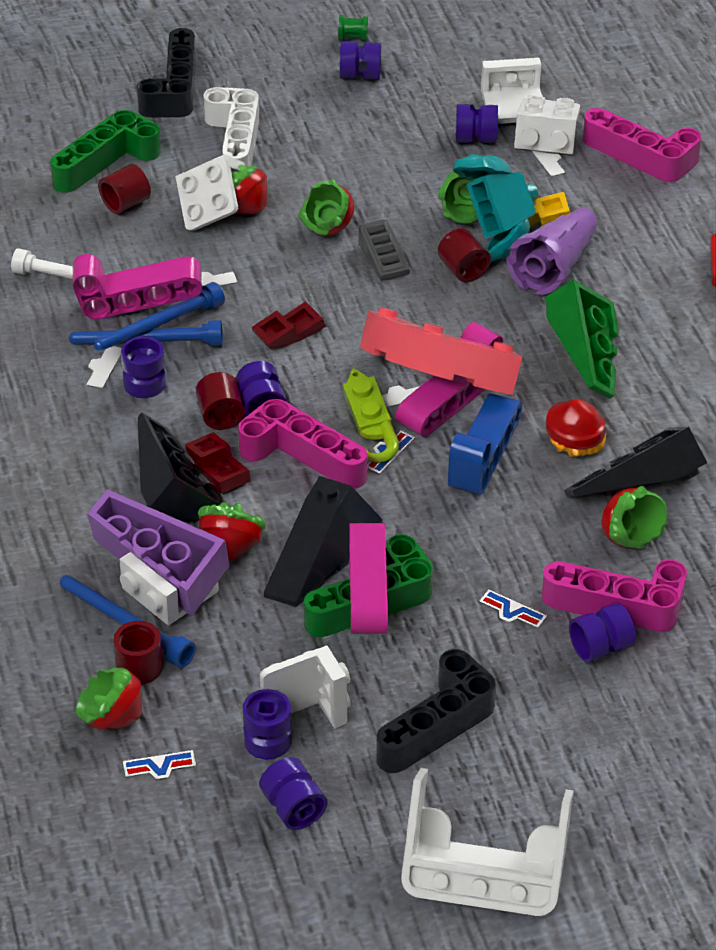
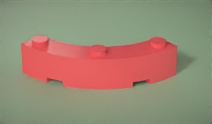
[359,307,522,395]

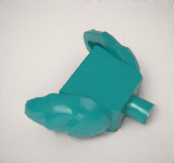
[453,154,539,262]

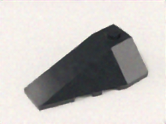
[138,412,223,522]
[564,427,707,497]
[264,476,383,607]

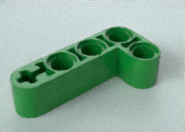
[50,110,161,193]
[304,534,433,637]

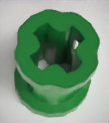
[338,15,368,41]

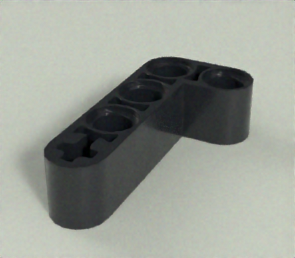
[137,28,196,118]
[376,649,496,773]

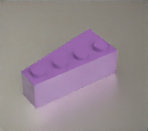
[88,489,229,616]

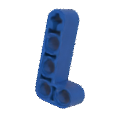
[448,393,523,495]

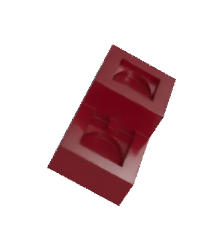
[251,301,326,349]
[185,432,251,494]

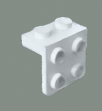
[481,58,542,124]
[514,95,580,154]
[175,154,245,231]
[120,552,219,626]
[260,646,351,729]

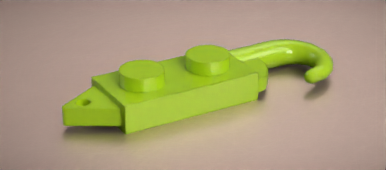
[343,368,399,463]

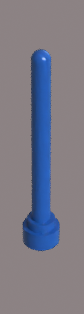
[94,282,225,351]
[69,320,223,346]
[60,575,196,668]

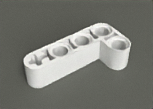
[204,87,259,167]

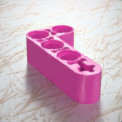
[583,108,701,182]
[73,254,202,319]
[395,322,504,437]
[238,399,367,489]
[349,523,388,634]
[542,559,687,632]

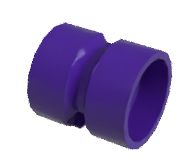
[340,41,381,80]
[456,104,498,143]
[121,336,166,398]
[236,361,287,416]
[569,603,636,663]
[243,689,292,760]
[259,757,328,830]

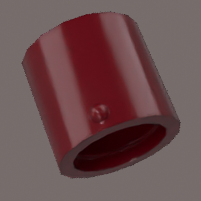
[98,164,151,214]
[438,228,491,282]
[195,372,245,430]
[113,621,163,685]

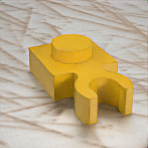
[528,192,570,227]

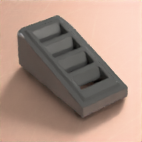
[358,219,410,281]

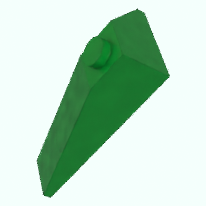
[545,279,619,399]

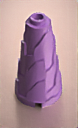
[506,208,597,295]

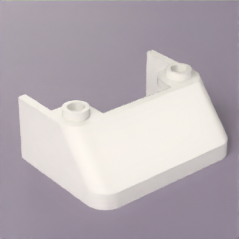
[401,768,573,916]

